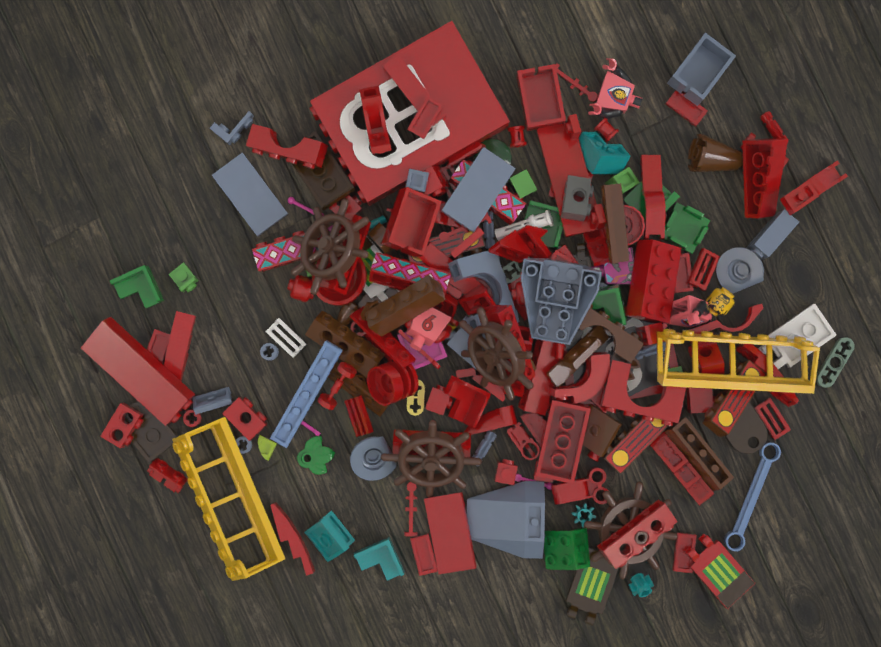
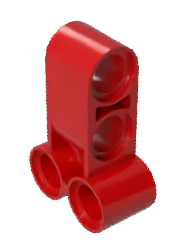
[551,467,609,505]

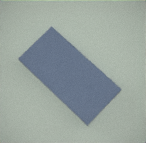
[441,147,516,233]
[212,153,288,237]

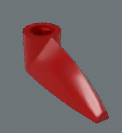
[464,405,517,435]

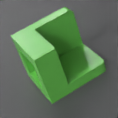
[509,169,537,198]

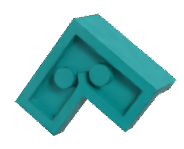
[579,132,631,174]
[353,537,405,581]

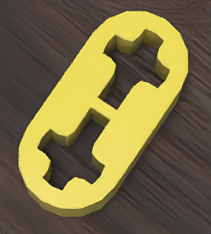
[407,380,425,416]

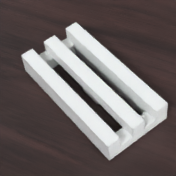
[265,318,307,358]

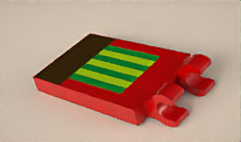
[684,534,755,609]

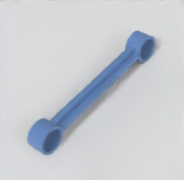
[724,442,781,551]

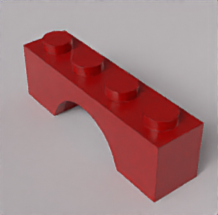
[246,124,328,169]

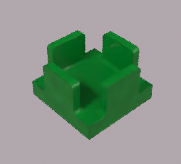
[658,202,710,254]

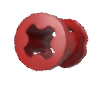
[594,118,619,142]
[508,126,527,148]

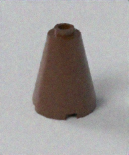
[688,134,743,172]

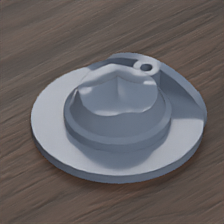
[716,247,764,293]
[350,436,397,481]

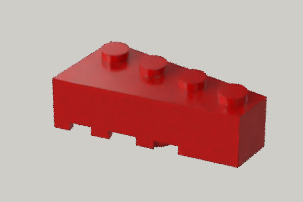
[743,139,788,218]

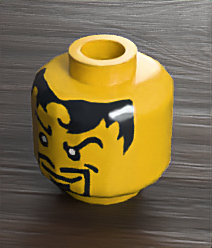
[706,287,735,316]

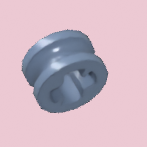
[260,343,279,361]
[235,436,252,454]

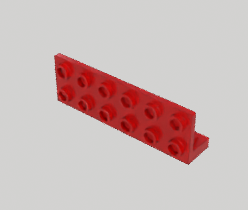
[537,114,607,237]

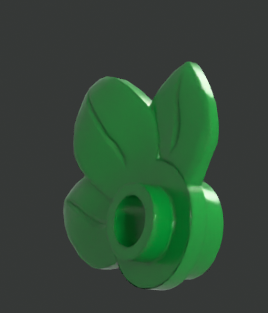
[297,436,335,475]

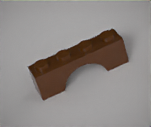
[579,304,644,363]

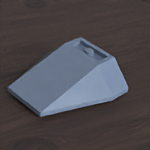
[521,258,602,345]
[467,481,545,559]

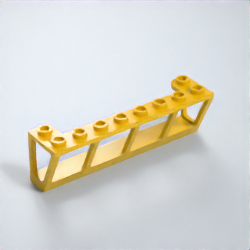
[657,329,820,394]
[172,417,285,581]

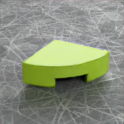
[258,435,277,461]

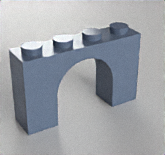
[448,250,519,334]

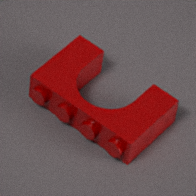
[600,360,686,426]

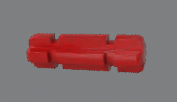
[760,111,788,139]

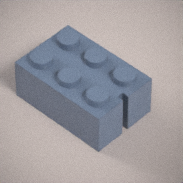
[667,33,736,106]

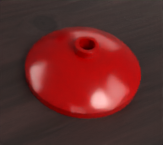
[312,257,367,306]

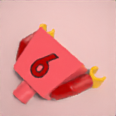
[404,307,456,351]

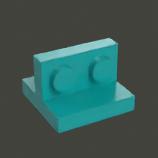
[304,510,355,562]

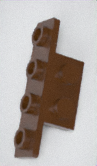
[547,325,609,388]

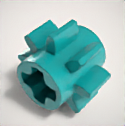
[571,503,596,527]
[629,573,654,598]

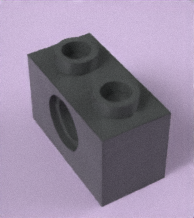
[561,175,594,222]

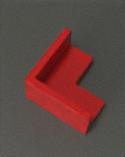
[444,376,491,428]

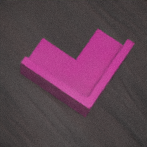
[397,332,447,370]

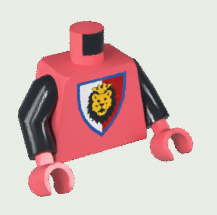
[588,58,642,119]
[662,295,712,329]

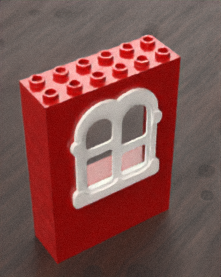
[309,21,510,206]

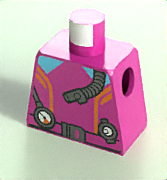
[591,247,634,285]

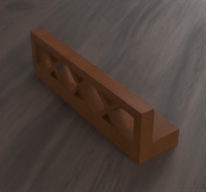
[601,183,629,264]
[328,362,389,417]

